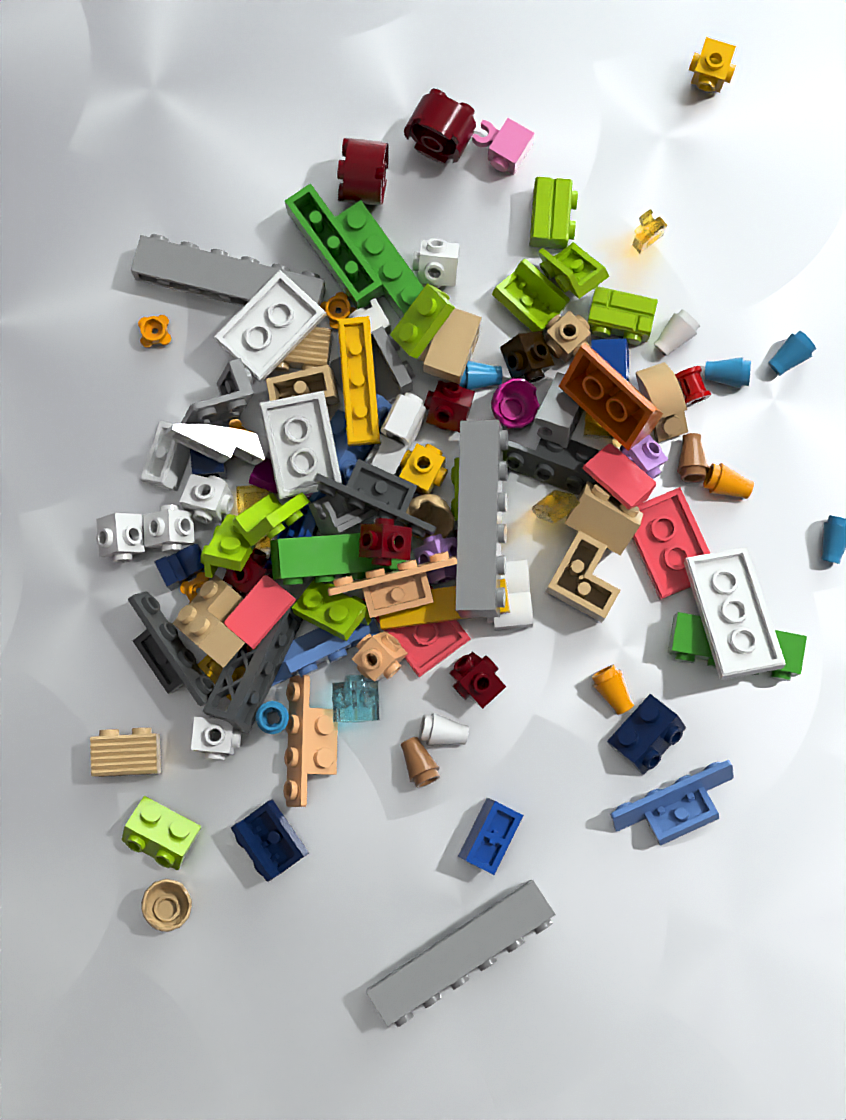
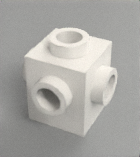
[413,239,459,287]
[179,474,234,524]
[143,505,195,553]
[96,513,145,563]
[191,716,242,760]

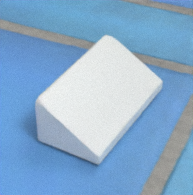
[140,421,190,491]

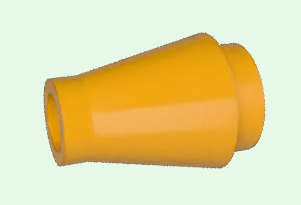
[703,463,754,499]
[592,664,634,715]

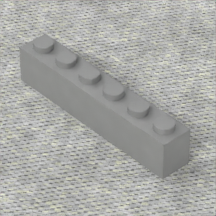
[131,234,326,306]
[456,420,509,618]
[366,880,556,1027]

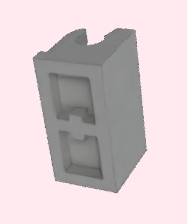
[535,372,584,448]
[308,493,378,536]

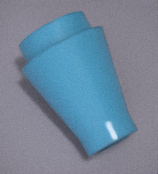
[768,330,817,376]
[705,357,751,389]
[458,361,503,390]
[821,515,846,564]
[256,701,289,734]

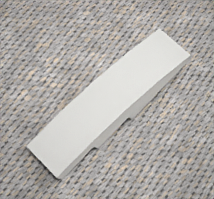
[164,424,271,466]

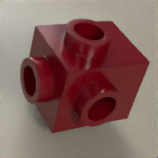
[424,380,475,433]
[359,518,412,566]
[223,548,275,596]
[449,651,506,709]

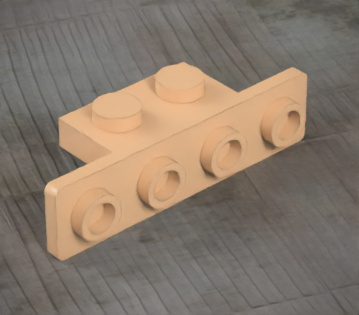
[327,551,458,618]
[283,675,338,807]

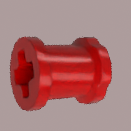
[675,366,711,406]

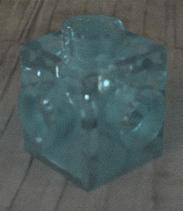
[332,675,380,722]

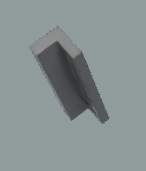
[203,606,303,734]

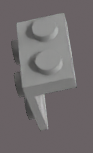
[330,326,415,402]
[181,358,254,425]

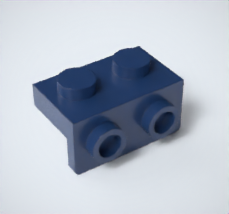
[607,694,686,775]
[231,799,309,882]

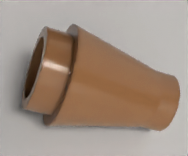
[677,433,709,483]
[400,737,440,788]

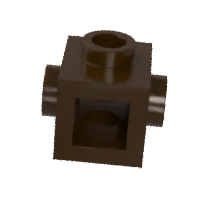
[500,331,555,383]

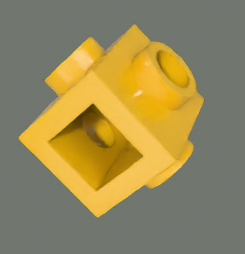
[689,37,736,93]
[399,443,448,495]

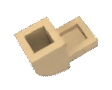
[635,362,688,442]

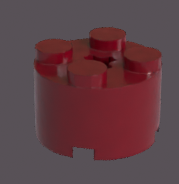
[404,88,476,163]
[337,138,389,205]

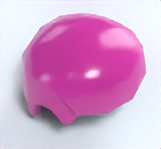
[491,378,540,429]

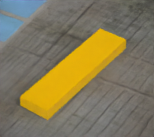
[337,316,381,447]
[379,579,510,630]

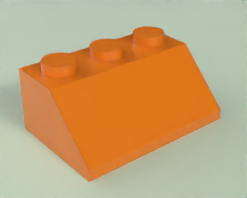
[559,343,663,451]

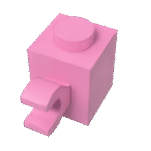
[472,118,535,175]

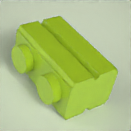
[529,177,578,249]
[587,286,658,345]

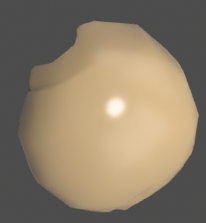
[403,494,455,541]
[141,879,192,932]

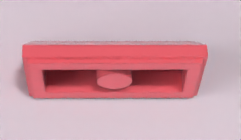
[582,443,656,510]
[224,575,296,649]

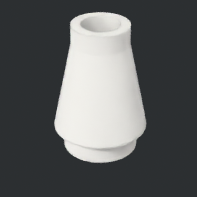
[654,309,700,356]
[419,713,469,745]

